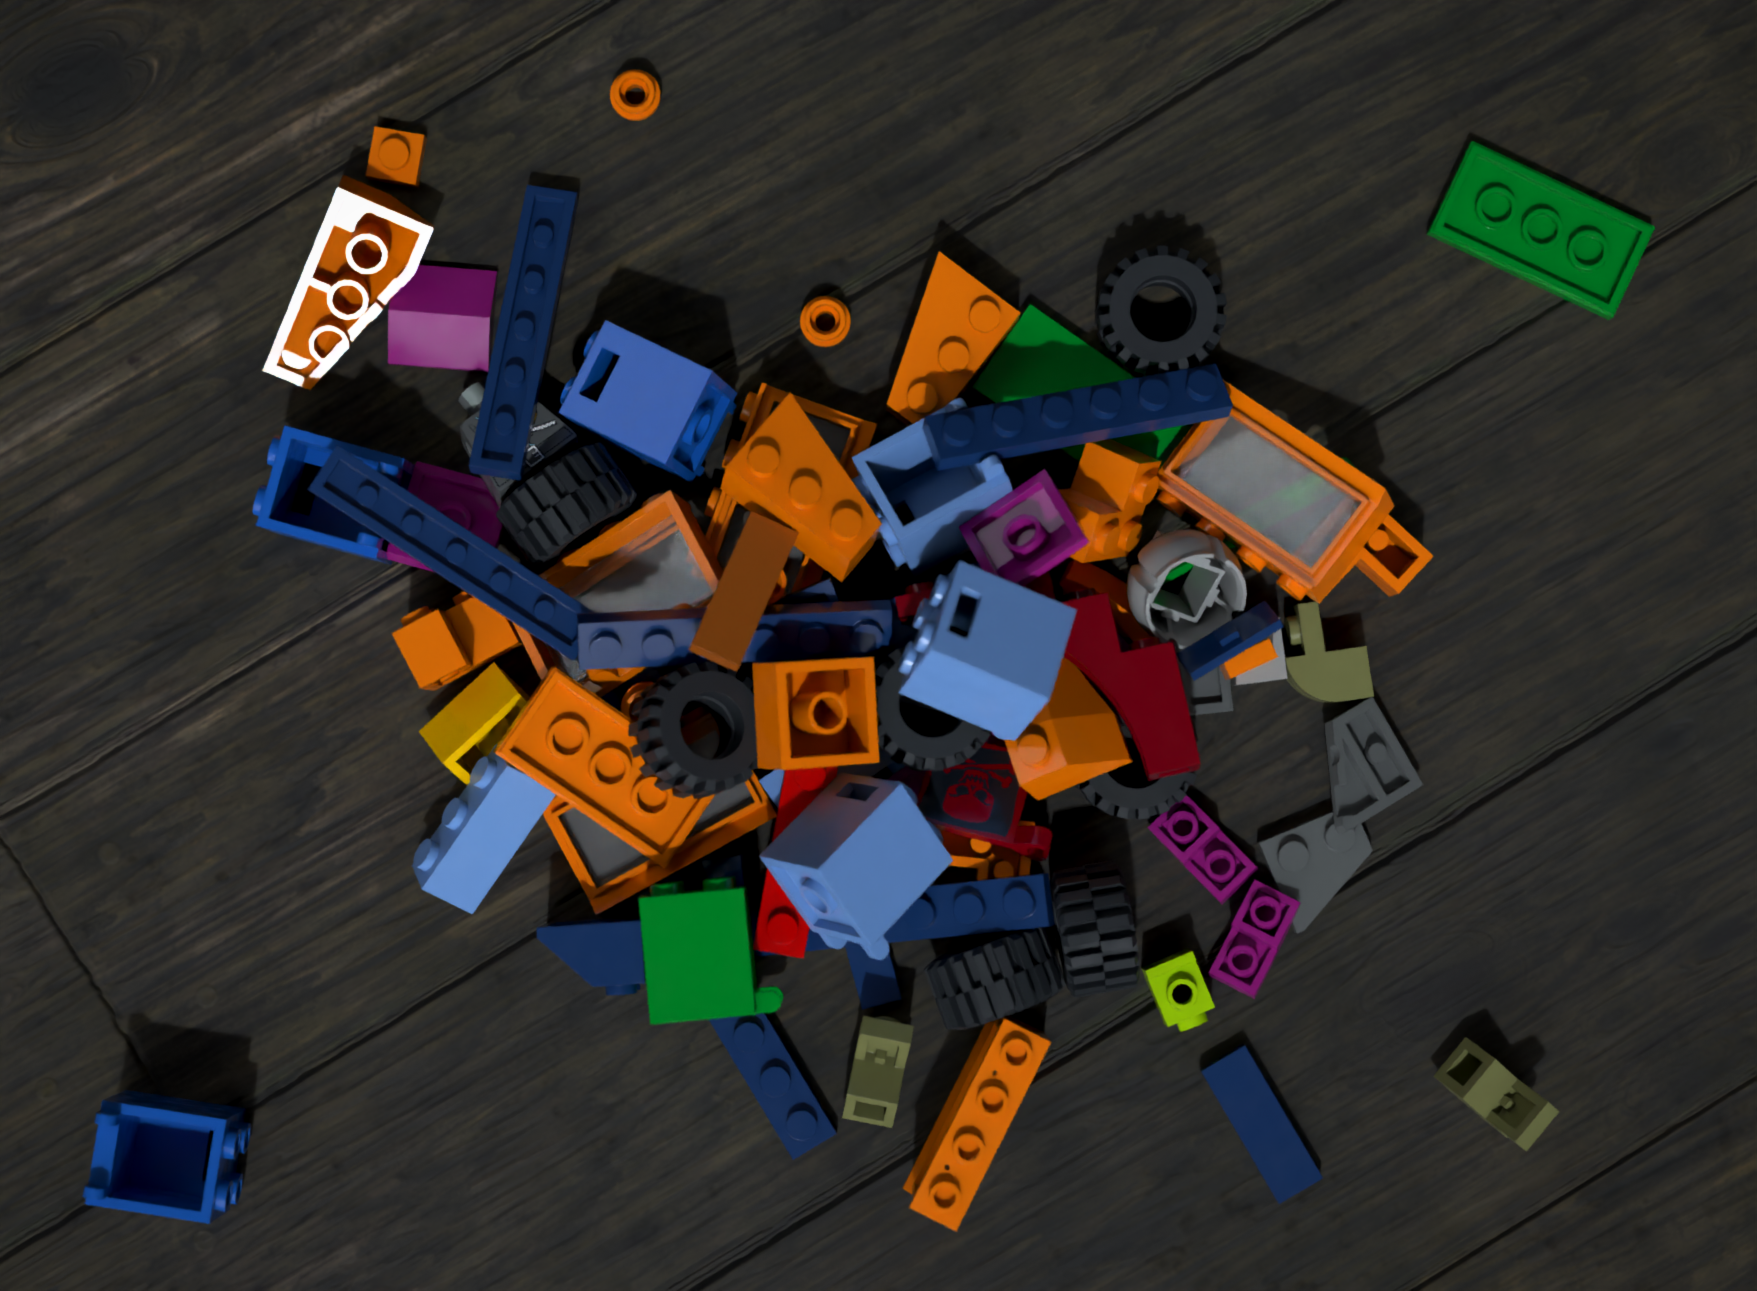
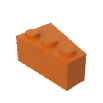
[720,393,882,582]

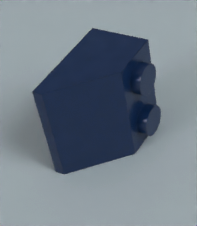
[536,916,646,995]

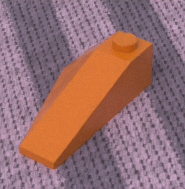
[263,175,434,390]
[1004,657,1133,800]

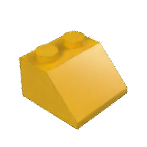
[419,662,530,785]

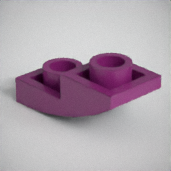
[1147,795,1258,905]
[1208,879,1301,999]

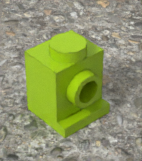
[1141,948,1215,1032]

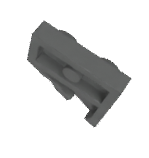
[1324,697,1423,835]
[1257,811,1373,933]

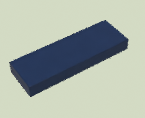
[1199,1044,1323,1204]

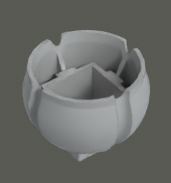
[1126,529,1247,649]

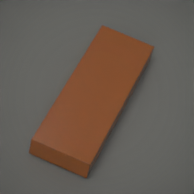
[688,511,799,672]

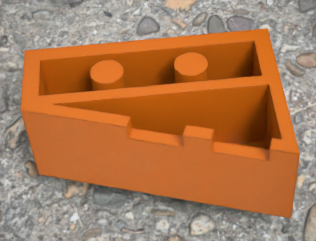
[886,251,1020,427]

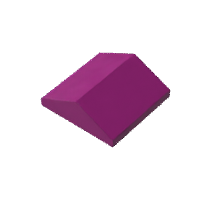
[388,265,498,372]
[959,469,1090,587]

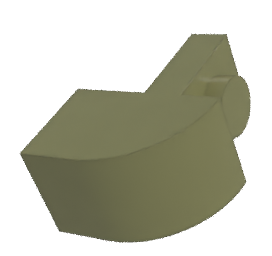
[1285,602,1374,703]
[842,1016,914,1128]
[1433,1037,1559,1152]

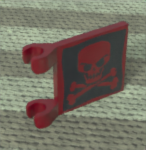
[916,731,1052,861]

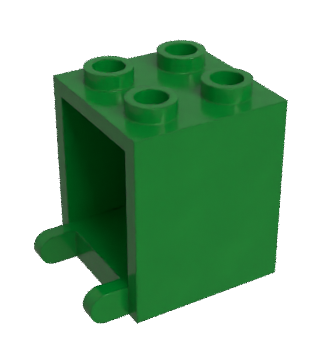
[639,876,784,1025]

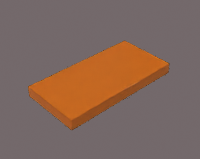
[493,666,715,869]

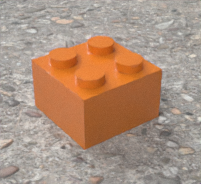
[752,657,879,770]

